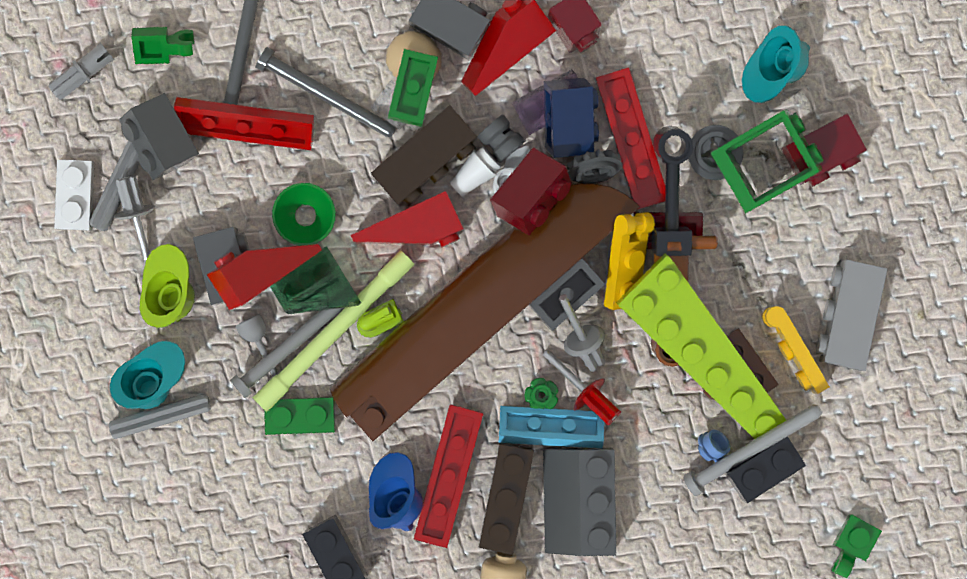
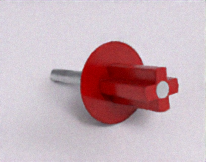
[543,350,621,426]

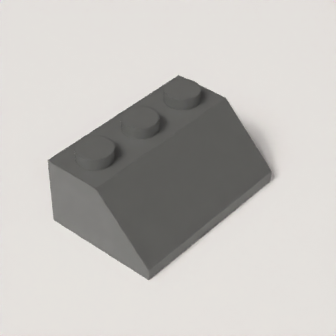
[543,448,616,556]

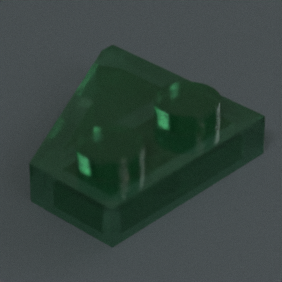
[270,246,362,314]

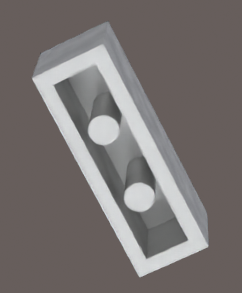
[816,260,888,371]

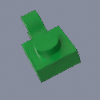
[131,27,195,64]
[831,514,882,579]

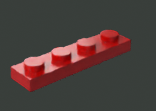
[595,67,665,211]
[174,97,314,150]
[414,404,484,548]

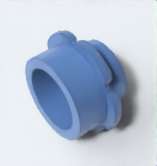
[698,430,730,462]

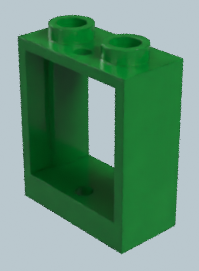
[711,109,824,214]

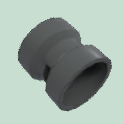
[477,115,526,163]

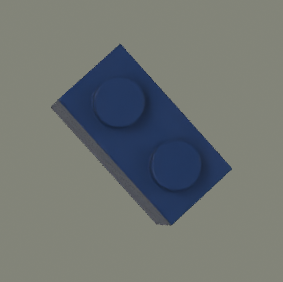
[544,78,599,158]

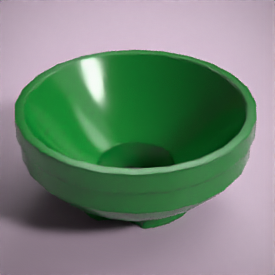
[272,183,336,246]

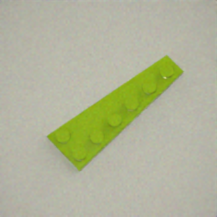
[616,253,786,439]

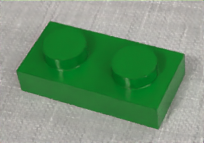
[388,49,438,127]
[264,397,335,435]

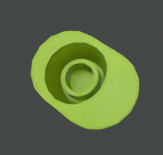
[139,244,195,328]

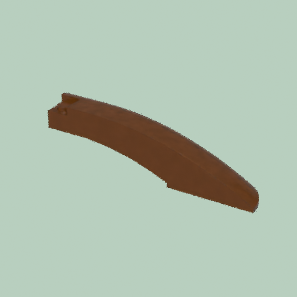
[330,183,640,442]

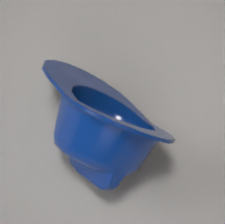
[369,452,423,531]

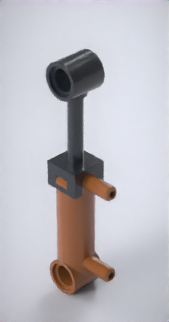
[650,126,718,367]

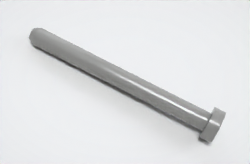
[230,287,357,399]
[684,405,822,496]

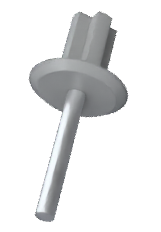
[113,175,156,263]
[559,295,605,372]

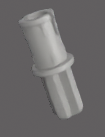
[48,42,114,100]

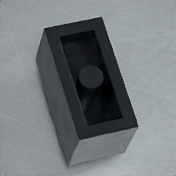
[725,436,806,504]
[302,515,368,579]

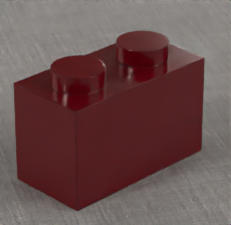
[548,0,602,53]
[781,113,867,187]
[490,147,572,235]

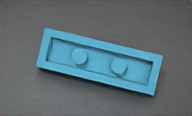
[498,406,604,449]

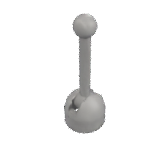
[235,314,279,377]

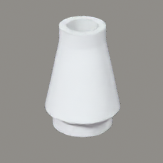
[450,146,501,197]

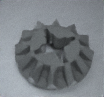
[688,125,743,180]
[567,149,623,184]

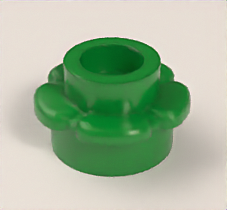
[524,378,558,409]

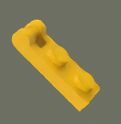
[604,212,654,310]
[762,306,830,394]

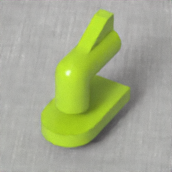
[357,299,404,338]

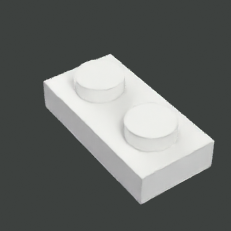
[54,160,94,231]

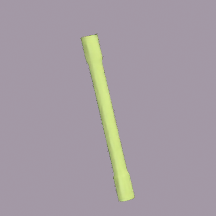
[252,250,415,412]

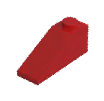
[461,0,557,96]
[351,191,464,248]
[207,244,322,310]

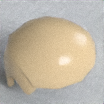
[386,31,442,79]

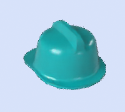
[742,26,810,103]
[110,341,186,409]

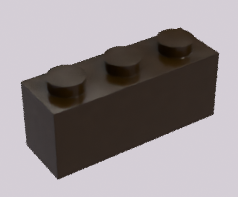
[371,105,477,207]
[479,443,534,555]

